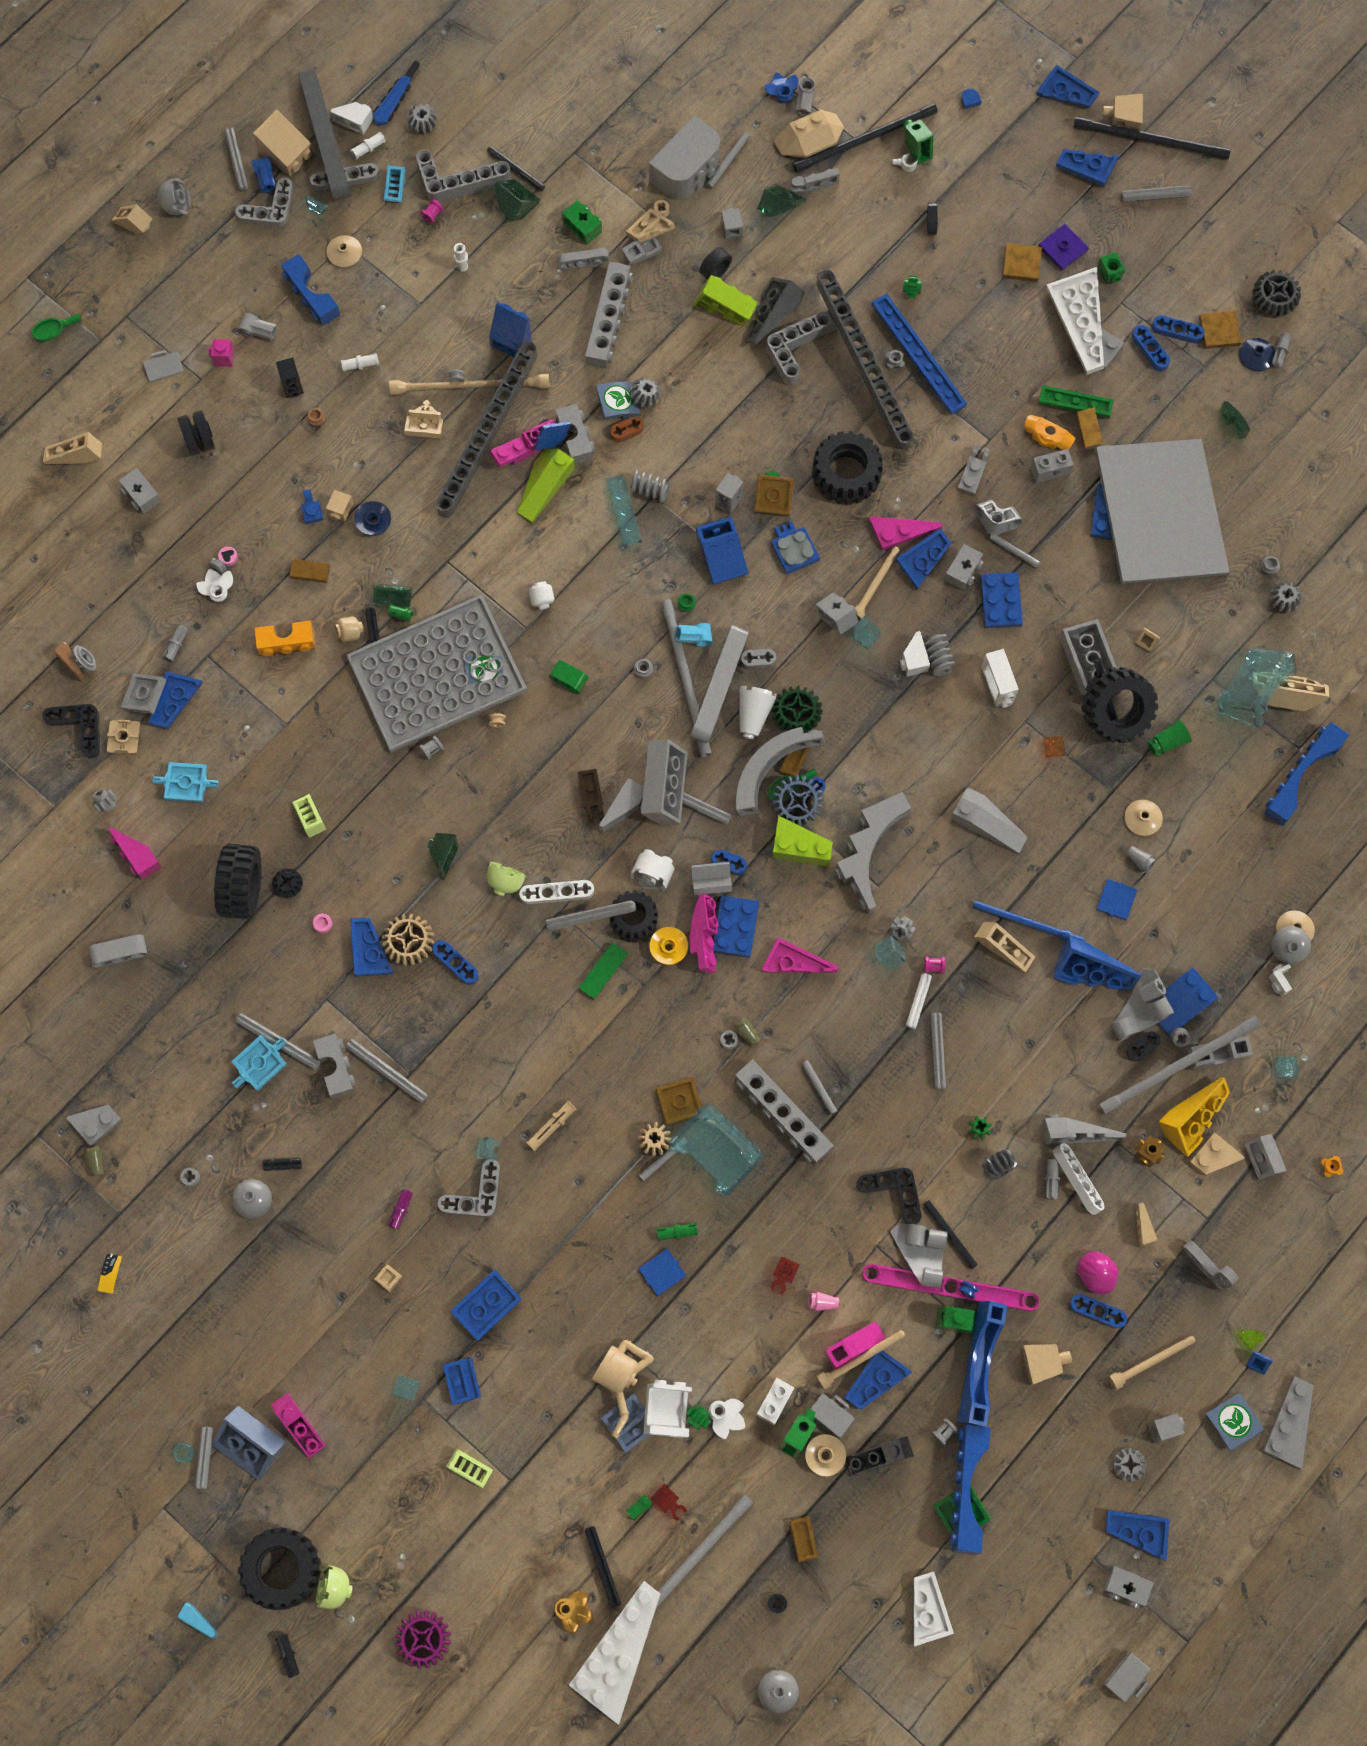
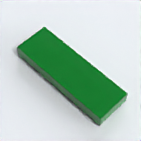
[579,942,628,1000]

